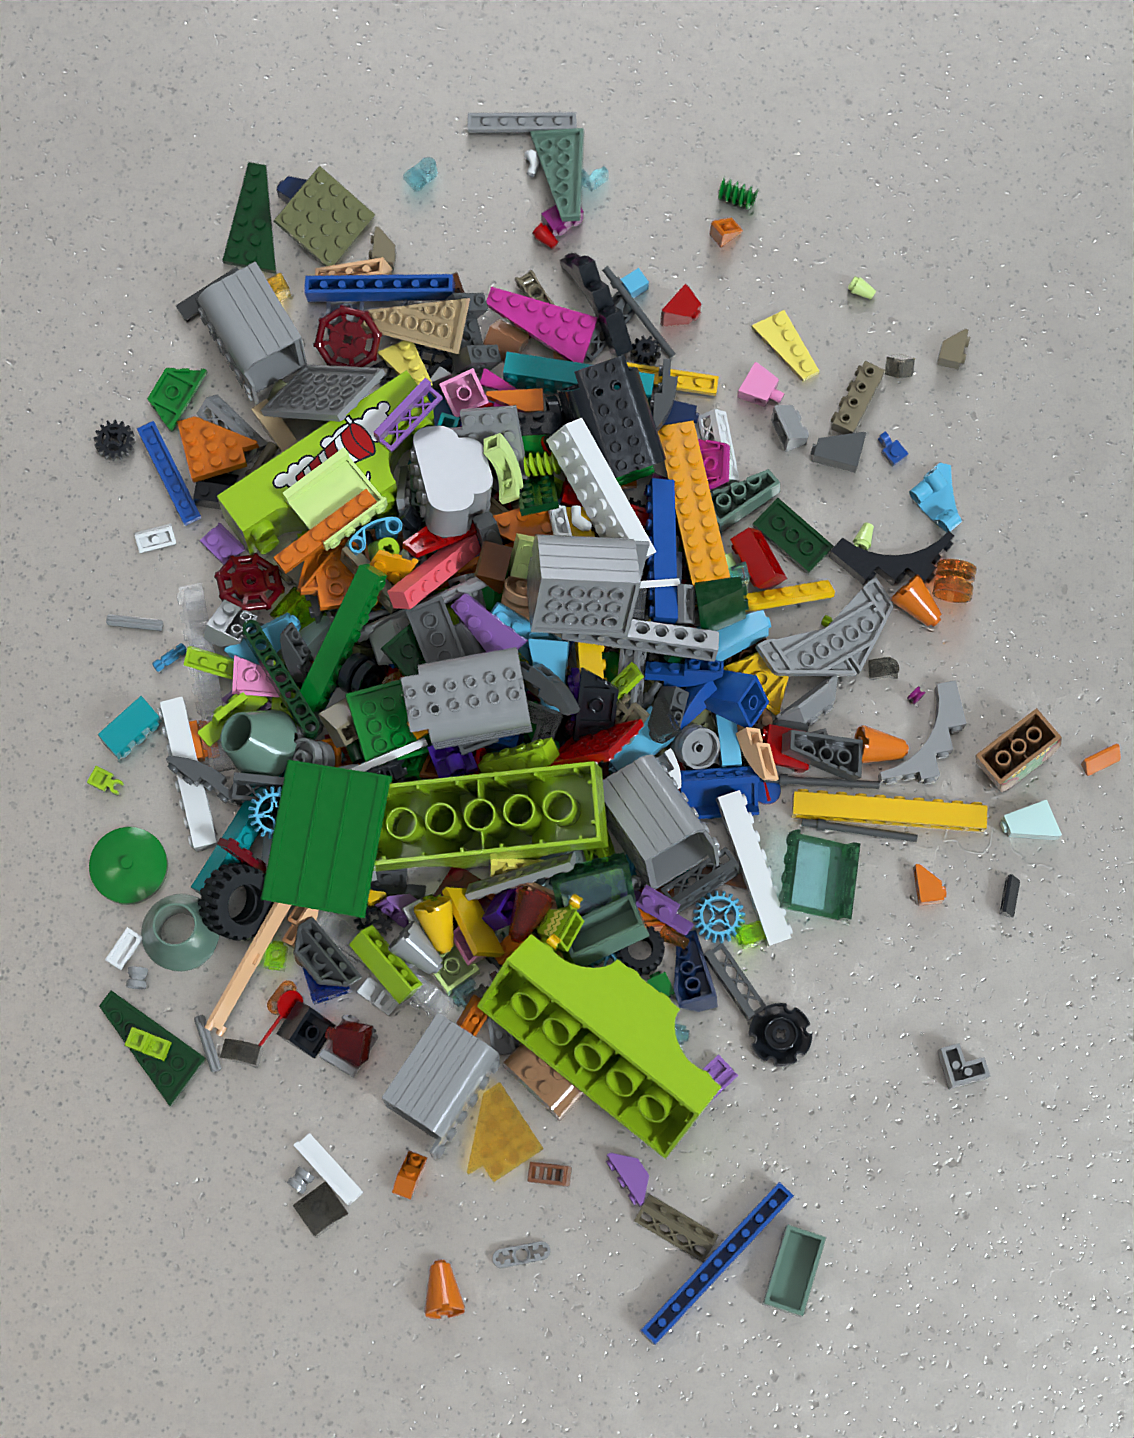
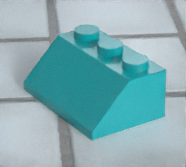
[97,696,162,760]

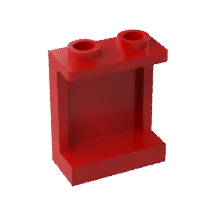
[760,724,809,773]

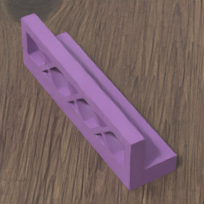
[374,378,443,453]

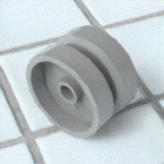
[670,723,720,769]
[291,738,335,767]

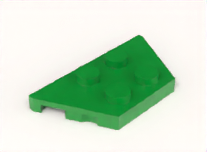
[147,368,207,432]

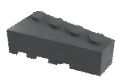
[781,730,863,782]

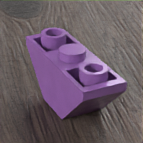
[375,894,426,935]
[606,1153,649,1207]

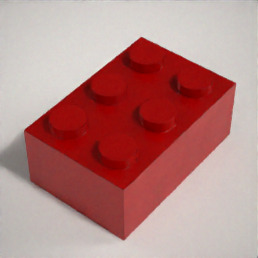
[730,527,788,590]

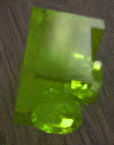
[264,940,288,971]

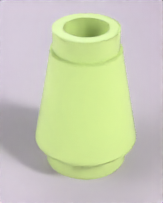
[847,276,876,300]
[853,523,874,551]

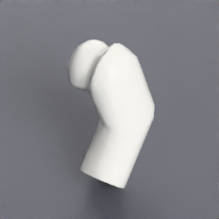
[524,150,541,177]
[571,506,592,531]

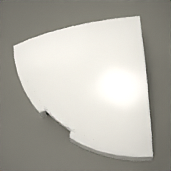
[656,748,681,789]

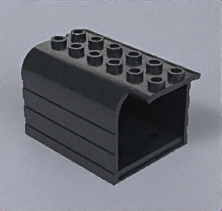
[557,355,666,478]

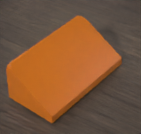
[1081,743,1121,776]
[456,995,488,1037]

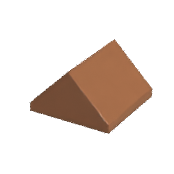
[483,319,531,362]

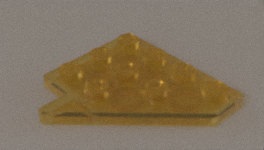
[467,1082,544,1183]

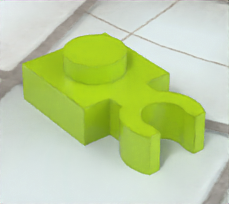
[87,766,124,795]

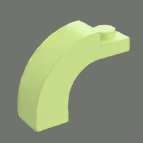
[484,433,523,504]

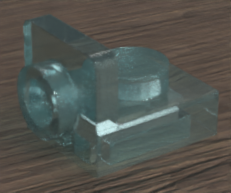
[582,166,609,192]
[452,977,476,1009]

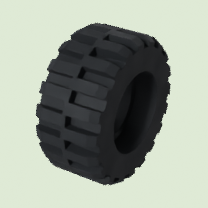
[198,863,274,941]

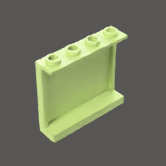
[282,447,388,551]

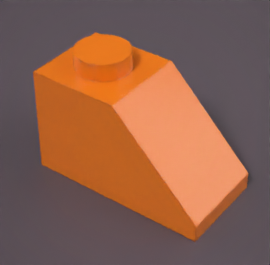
[913,864,947,906]

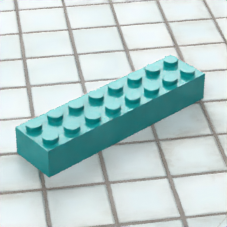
[503,352,655,406]

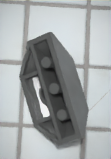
[293,917,362,987]

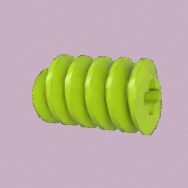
[524,451,564,477]
[367,537,400,562]

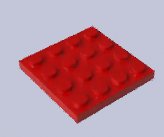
[544,719,644,767]

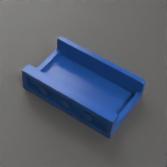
[680,766,760,819]

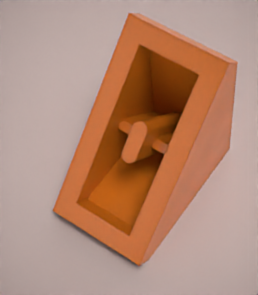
[710,217,743,247]

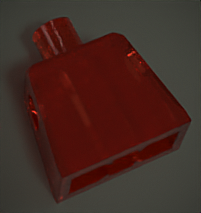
[325,1021,373,1066]

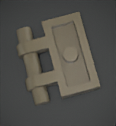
[615,694,650,745]

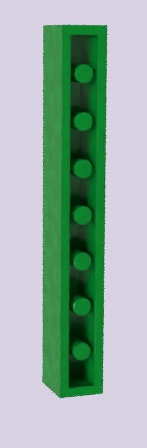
[300,564,387,712]

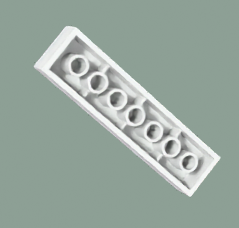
[546,418,656,559]

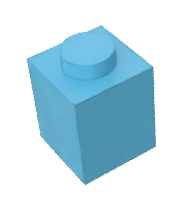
[621,268,649,299]

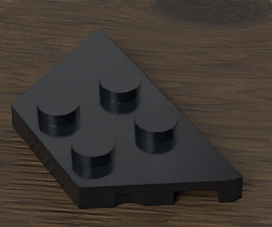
[573,668,619,741]

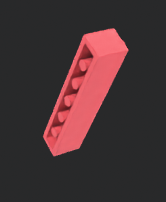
[387,534,481,609]

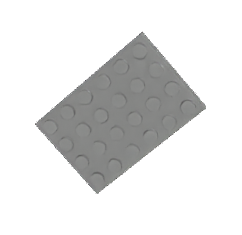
[261,364,386,422]

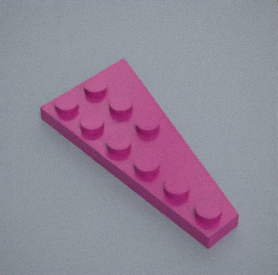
[486,287,598,363]

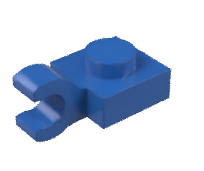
[878,431,908,466]

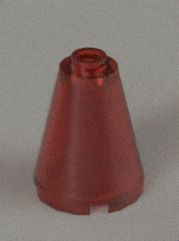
[508,886,554,943]

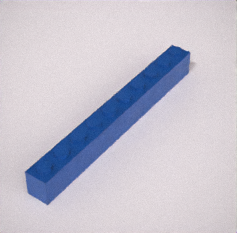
[640,1182,794,1345]

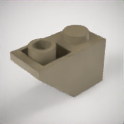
[369,226,396,270]
[937,329,970,370]

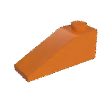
[486,388,544,413]

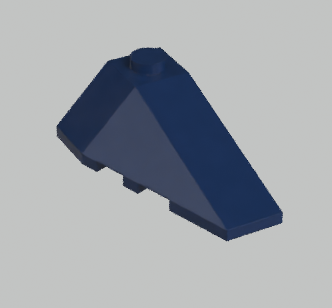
[674,930,718,1012]

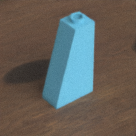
[697,610,771,661]
[224,613,301,665]
[529,637,569,715]
[608,706,676,775]
[714,713,742,768]

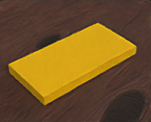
[442,887,504,957]

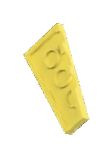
[751,310,819,382]
[378,340,433,386]

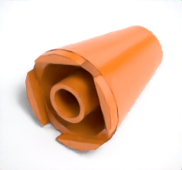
[890,574,942,627]
[854,725,909,764]
[425,1260,465,1319]

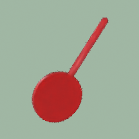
[258,990,303,1048]

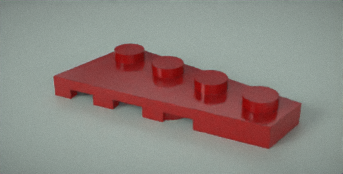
[403,520,477,558]

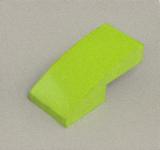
[124,1027,172,1061]

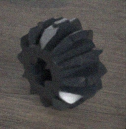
[630,335,661,366]

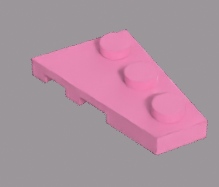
[232,655,291,698]

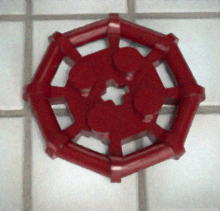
[313,304,383,367]
[214,553,285,612]

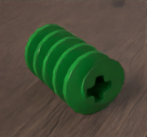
[718,177,759,210]

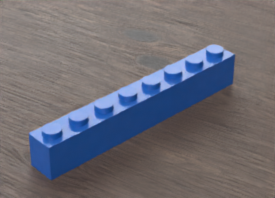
[305,274,455,302]
[645,478,678,625]

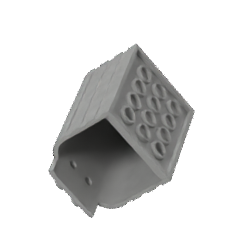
[198,261,307,405]
[527,534,650,636]
[401,647,532,750]
[603,755,721,890]
[382,1013,501,1159]

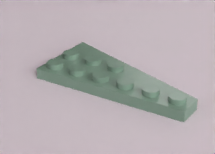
[530,128,584,222]

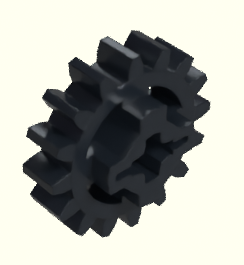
[94,420,135,461]
[353,903,395,936]

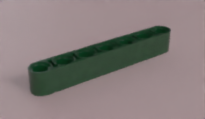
[242,619,319,738]

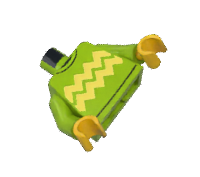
[534,894,584,952]

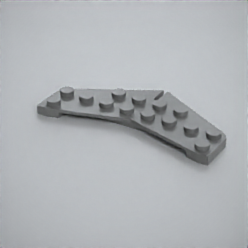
[755,577,894,676]

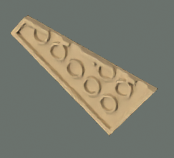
[361,298,470,354]

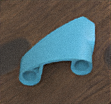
[909,463,962,532]
[345,517,402,556]

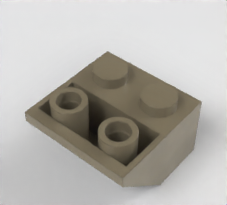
[318,697,358,748]

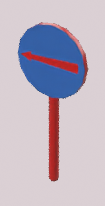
[758,778,781,804]

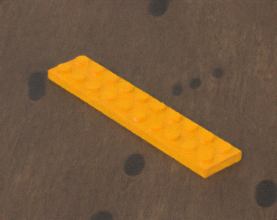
[658,421,730,587]

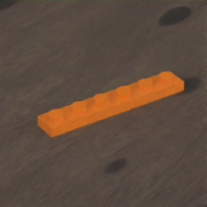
[273,489,377,574]

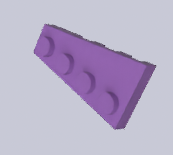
[451,593,528,652]

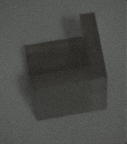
[885,354,915,378]

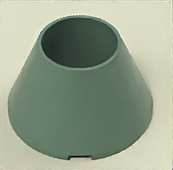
[220,709,297,777]
[141,894,220,972]

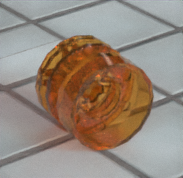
[932,559,977,603]

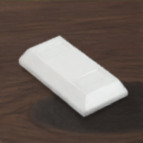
[105,927,142,970]

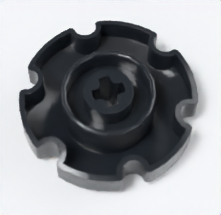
[748,1003,812,1067]

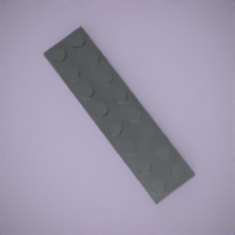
[405,595,499,756]

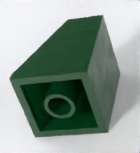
[695,576,749,631]

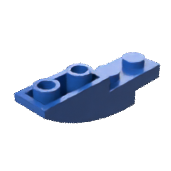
[645,658,724,687]

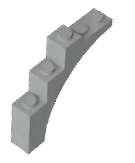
[878,680,967,785]

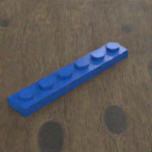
[137,421,202,526]

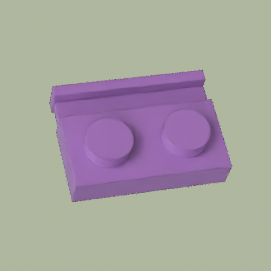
[200,522,246,565]
[703,1054,738,1100]

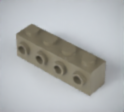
[830,361,885,435]

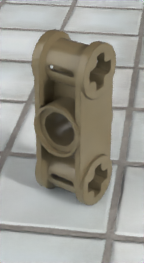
[515,269,555,305]

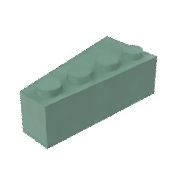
[711,469,780,533]

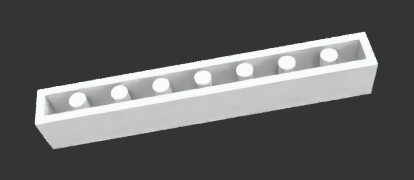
[158,697,218,852]
[716,790,793,946]

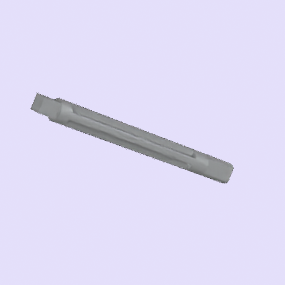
[358,577,488,643]

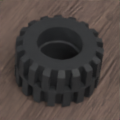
[616,924,665,976]

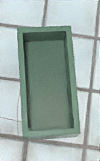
[569,894,650,967]
[762,1225,826,1317]

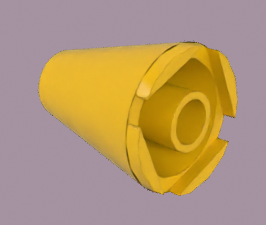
[413,896,454,953]

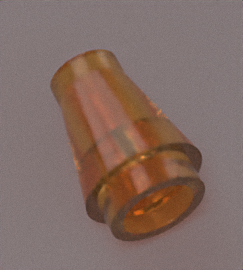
[660,924,689,949]

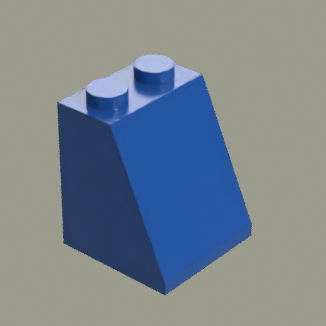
[704,670,769,728]

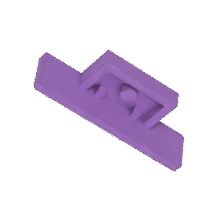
[620,885,694,935]

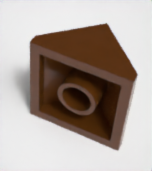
[475,541,513,594]

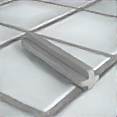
[106,614,163,631]
[194,1015,221,1072]

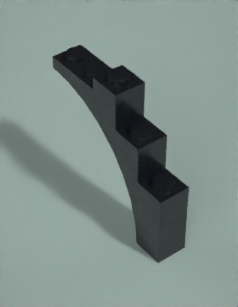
[560,253,633,357]
[829,531,954,586]

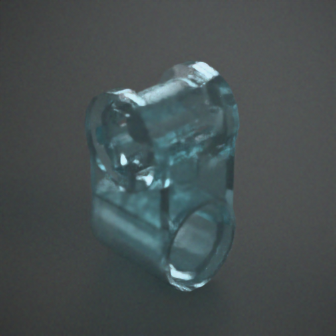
[403,157,438,192]

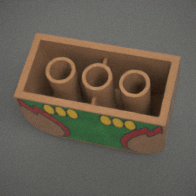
[975,708,1062,792]
[502,1043,585,1122]

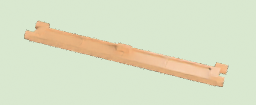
[204,902,291,1037]

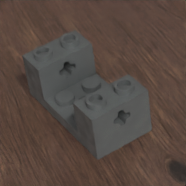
[444,293,502,374]

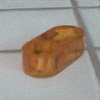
[267,980,297,1015]

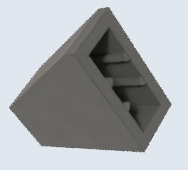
[810,432,866,473]

